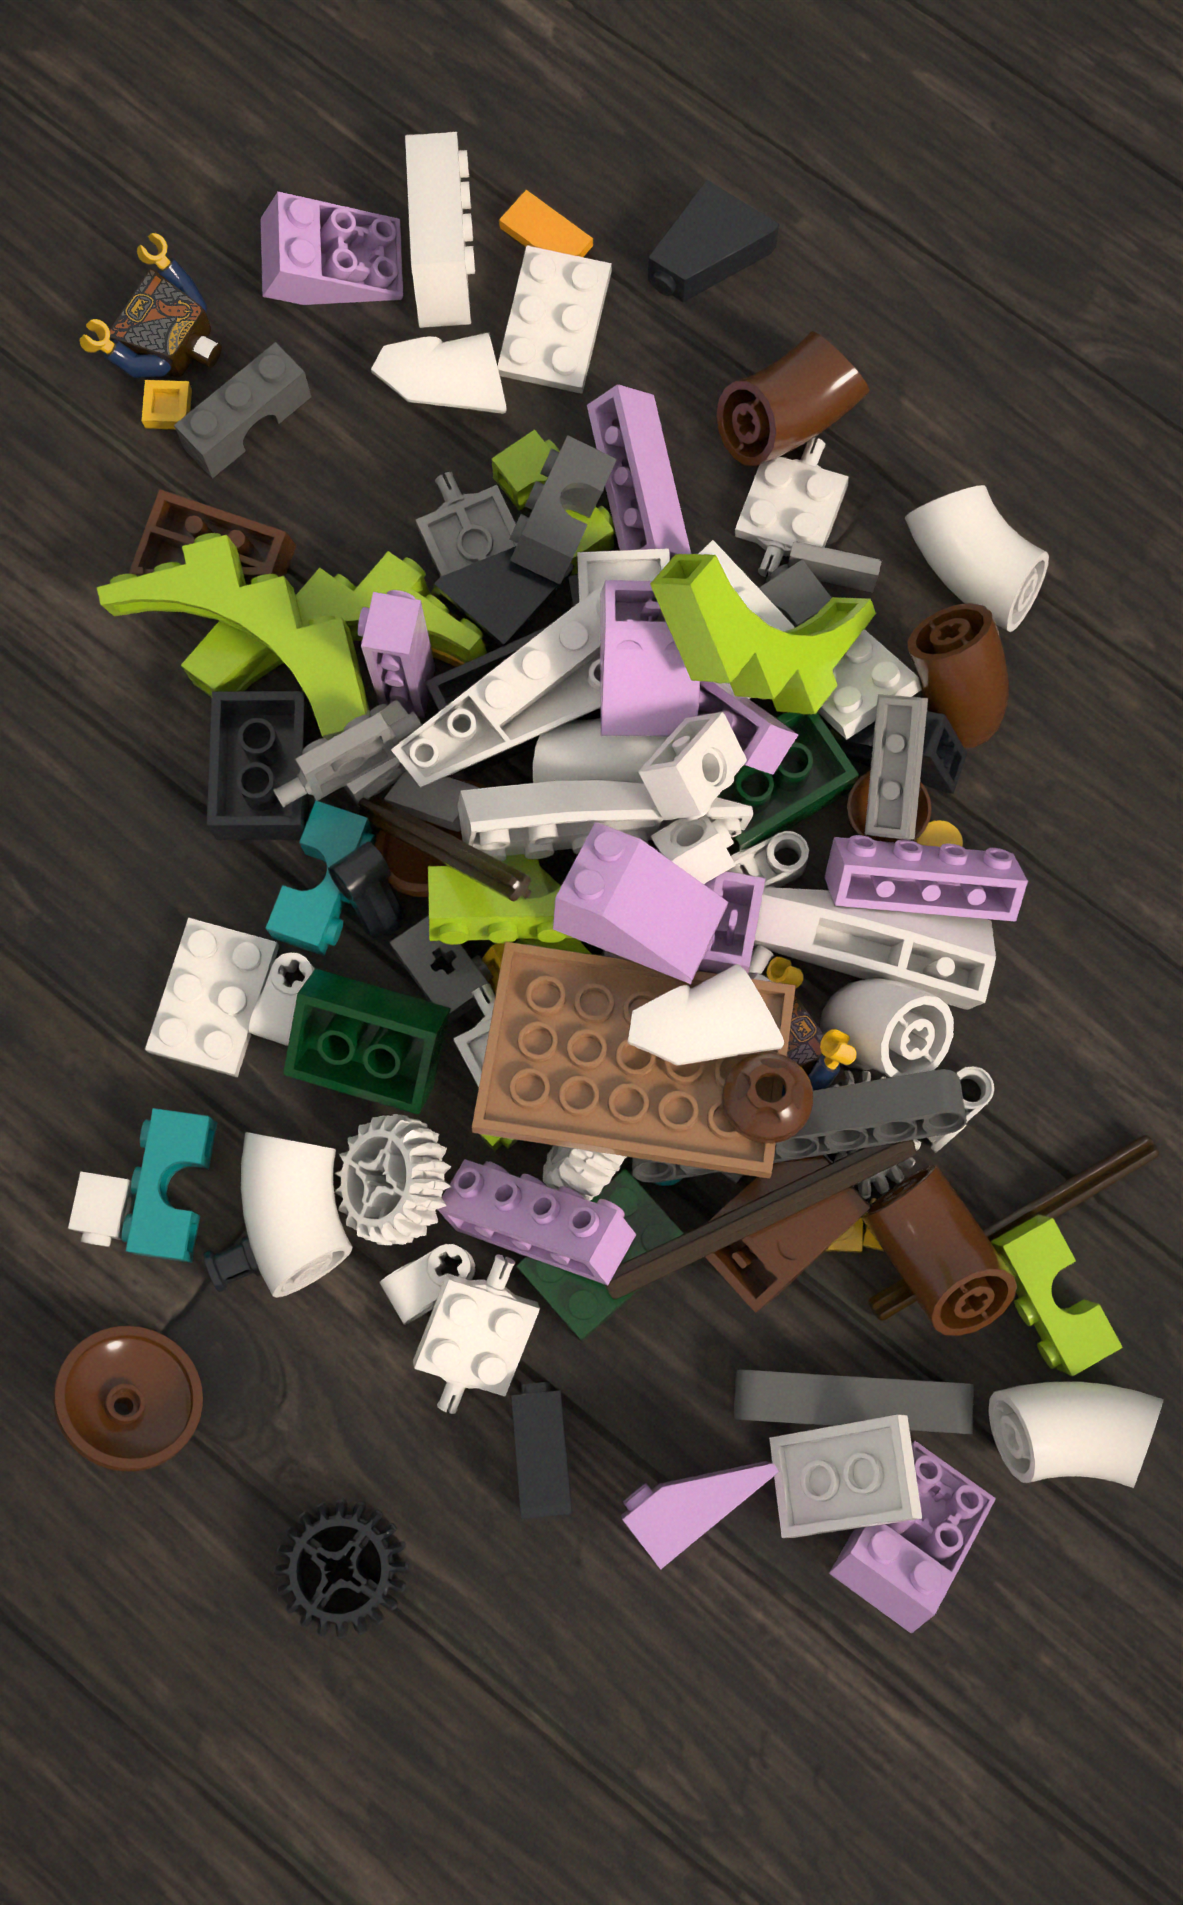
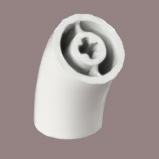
[905,485,1049,632]
[533,718,668,784]
[820,978,954,1078]
[241,1132,353,1298]
[988,1382,1164,1488]

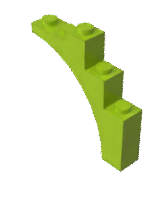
[97,533,371,740]
[181,551,487,697]
[650,554,876,714]

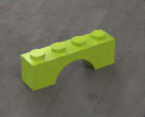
[428,866,573,945]

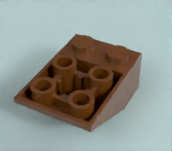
[706,1155,872,1313]

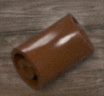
[717,331,870,466]
[908,603,1009,748]
[861,1164,1017,1336]

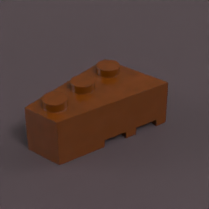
[129,489,297,585]

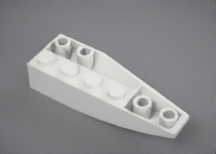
[391,575,618,788]
[458,780,753,861]
[753,887,996,1010]

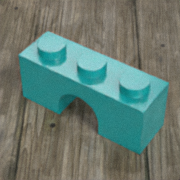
[266,801,376,956]
[122,1108,217,1263]

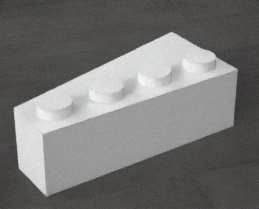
[405,132,475,328]

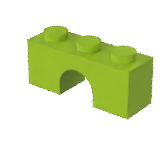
[491,429,615,576]
[991,1215,1123,1376]

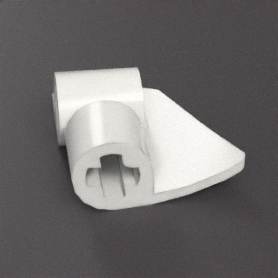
[371,333,507,414]
[627,964,784,1066]

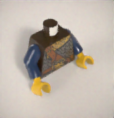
[80,233,222,378]
[767,957,856,1096]

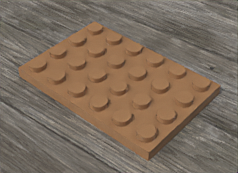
[472,942,796,1179]

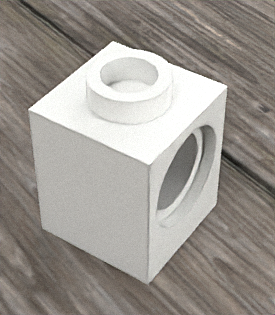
[651,814,736,884]
[68,1172,136,1247]

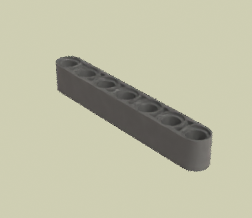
[632,1069,967,1183]

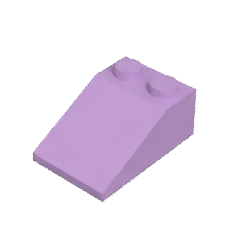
[553,822,728,984]
[621,1461,779,1569]

